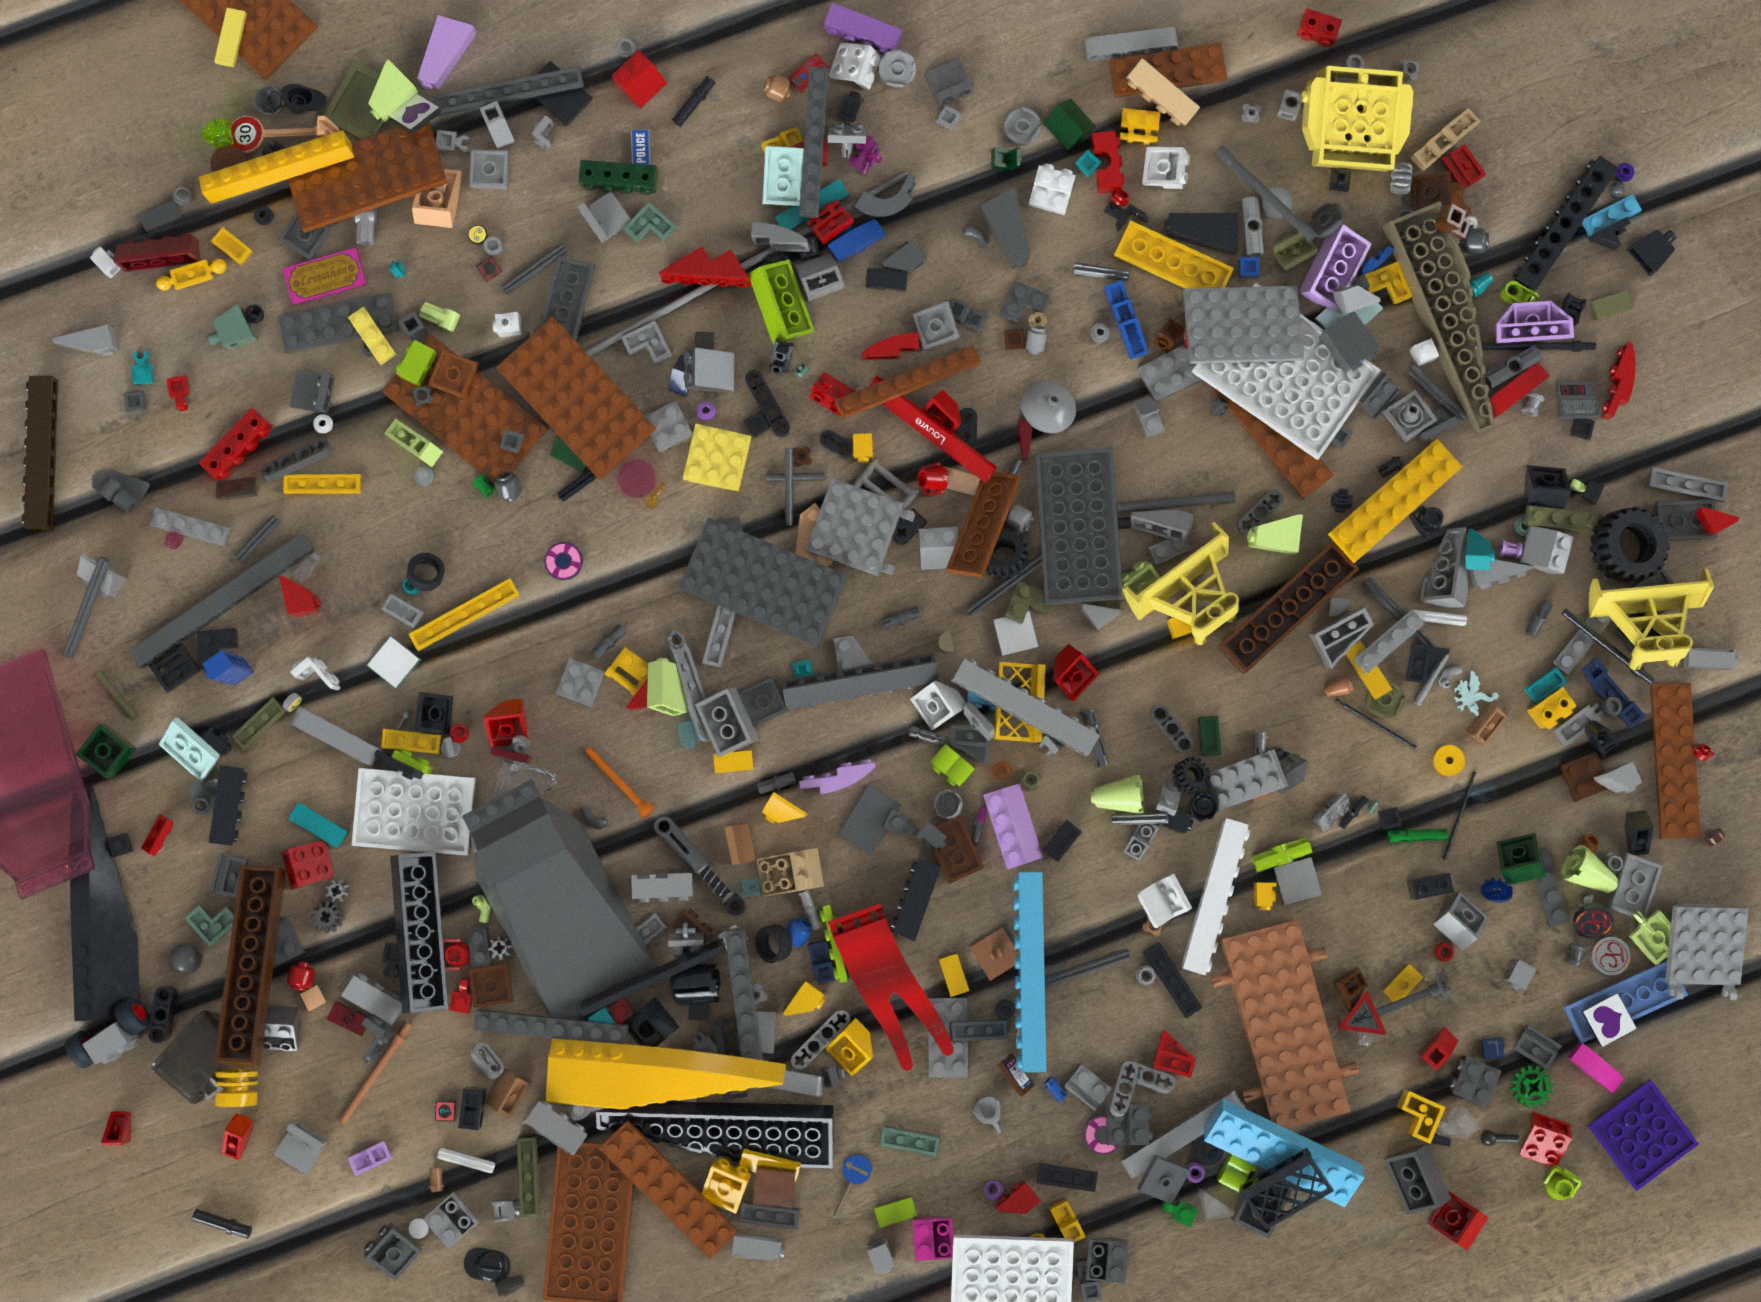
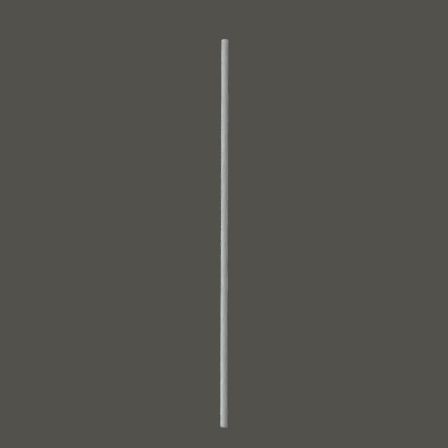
[585,171,908,357]

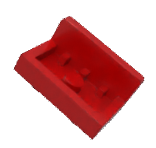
[809,372,856,416]

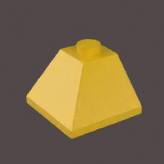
[762,792,808,824]
[824,1018,873,1076]

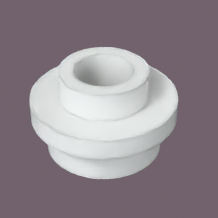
[313,414,333,434]

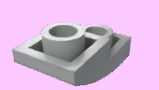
[1123,824,1160,862]

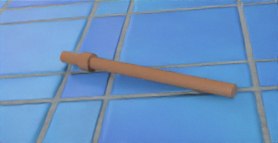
[339,1021,413,1123]

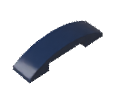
[1581,657,1646,729]

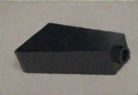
[1164,213,1238,255]

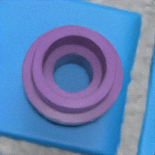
[697,401,716,421]
[1187,1162,1205,1183]
[984,1180,1004,1201]

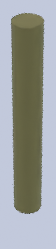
[95,671,137,720]

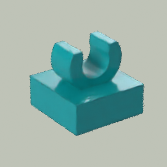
[791,659,814,678]

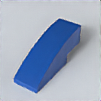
[828,219,886,264]

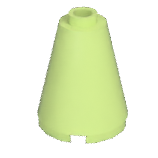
[1091,775,1144,813]
[1561,845,1618,893]

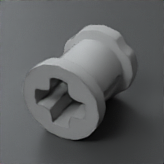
[1521,392,1545,417]

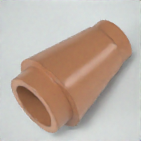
[1323,676,1354,698]

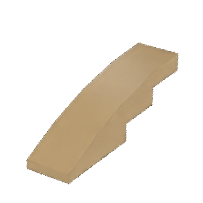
[1411,108,1481,171]

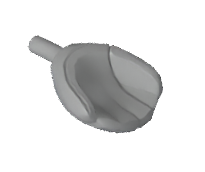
[972,1096,1002,1134]

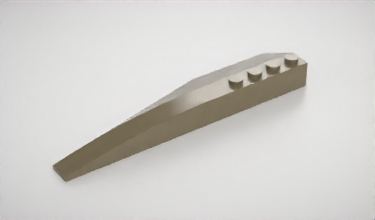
[1382,201,1495,434]

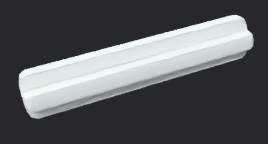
[1412,609,1467,626]
[437,1148,495,1173]

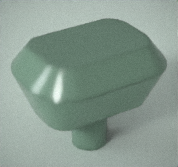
[794,364,809,378]
[1365,800,1379,814]

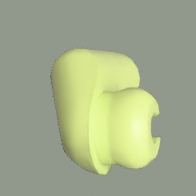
[472,895,491,923]

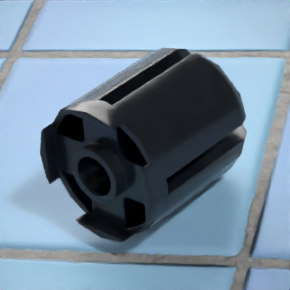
[670,963,721,1006]

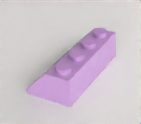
[1298,224,1371,311]
[983,784,1043,869]

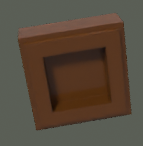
[1004,329,1025,350]

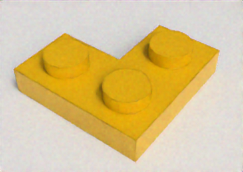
[1365,261,1413,304]

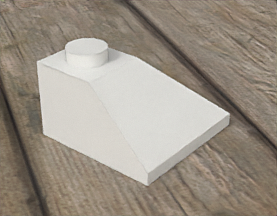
[910,681,966,731]

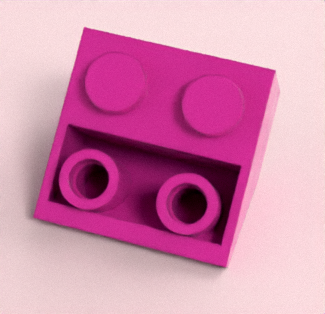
[912,1216,953,1261]

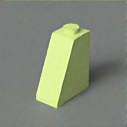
[368,59,418,122]
[1247,514,1303,554]
[647,658,687,716]

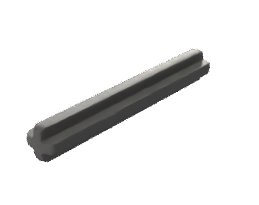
[501,244,567,295]
[1407,364,1467,422]

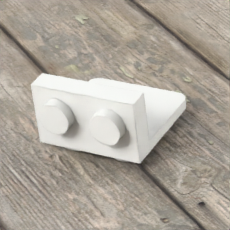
[829,43,881,90]
[290,657,341,690]
[1137,874,1192,928]

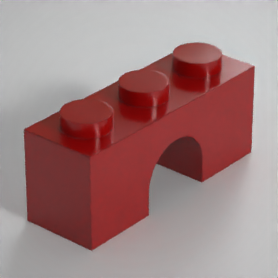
[1091,131,1125,194]

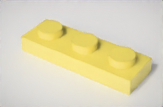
[348,307,397,365]

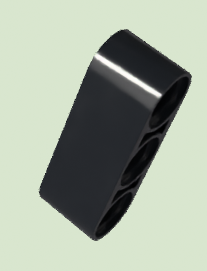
[148,985,177,1043]

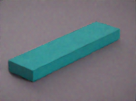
[775,179,850,230]

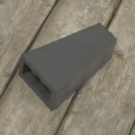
[979,188,1030,269]

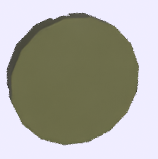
[1365,680,1405,719]

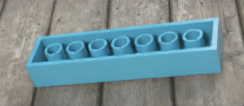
[1204,1098,1365,1207]

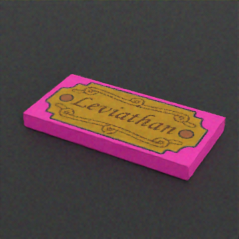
[282,248,367,305]

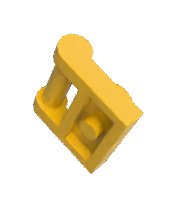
[604,647,648,696]

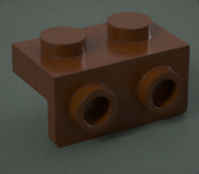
[669,908,714,947]

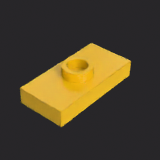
[1381,963,1424,1002]

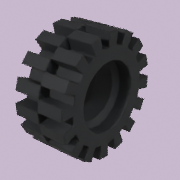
[1172,756,1210,794]

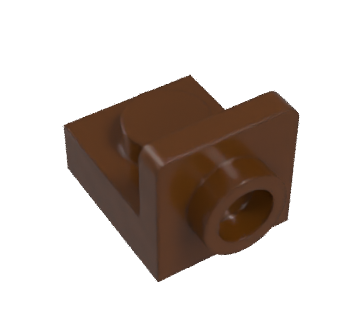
[1153,318,1185,353]

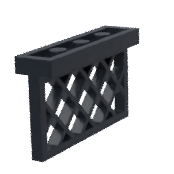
[1239,1148,1334,1230]

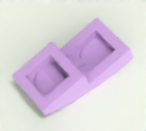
[347,1141,392,1176]

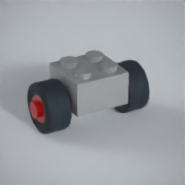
[65,997,150,1068]

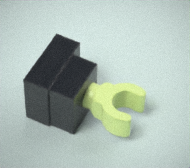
[1570,479,1605,505]

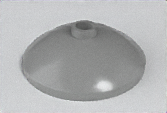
[1021,380,1076,433]

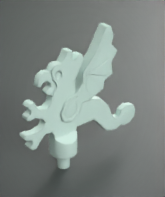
[1454,671,1499,716]

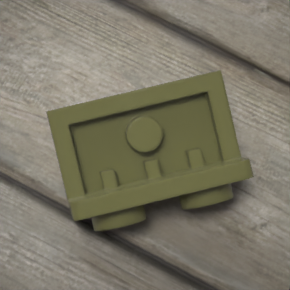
[1272,230,1318,271]

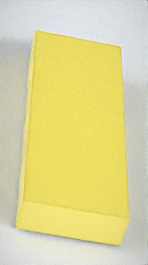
[214,8,247,67]

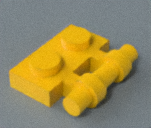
[1119,108,1160,145]

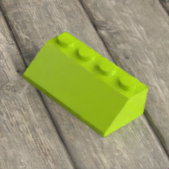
[748,260,815,346]

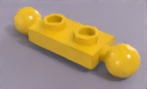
[156,259,227,291]

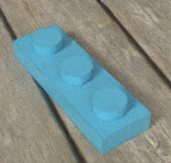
[1582,194,1642,237]

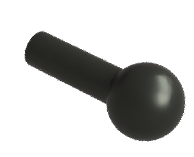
[1481,1130,1519,1146]

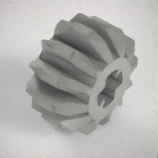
[1390,162,1412,195]

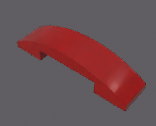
[1489,362,1550,419]

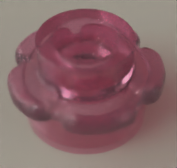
[164,532,183,550]

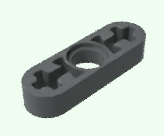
[1237,490,1283,535]

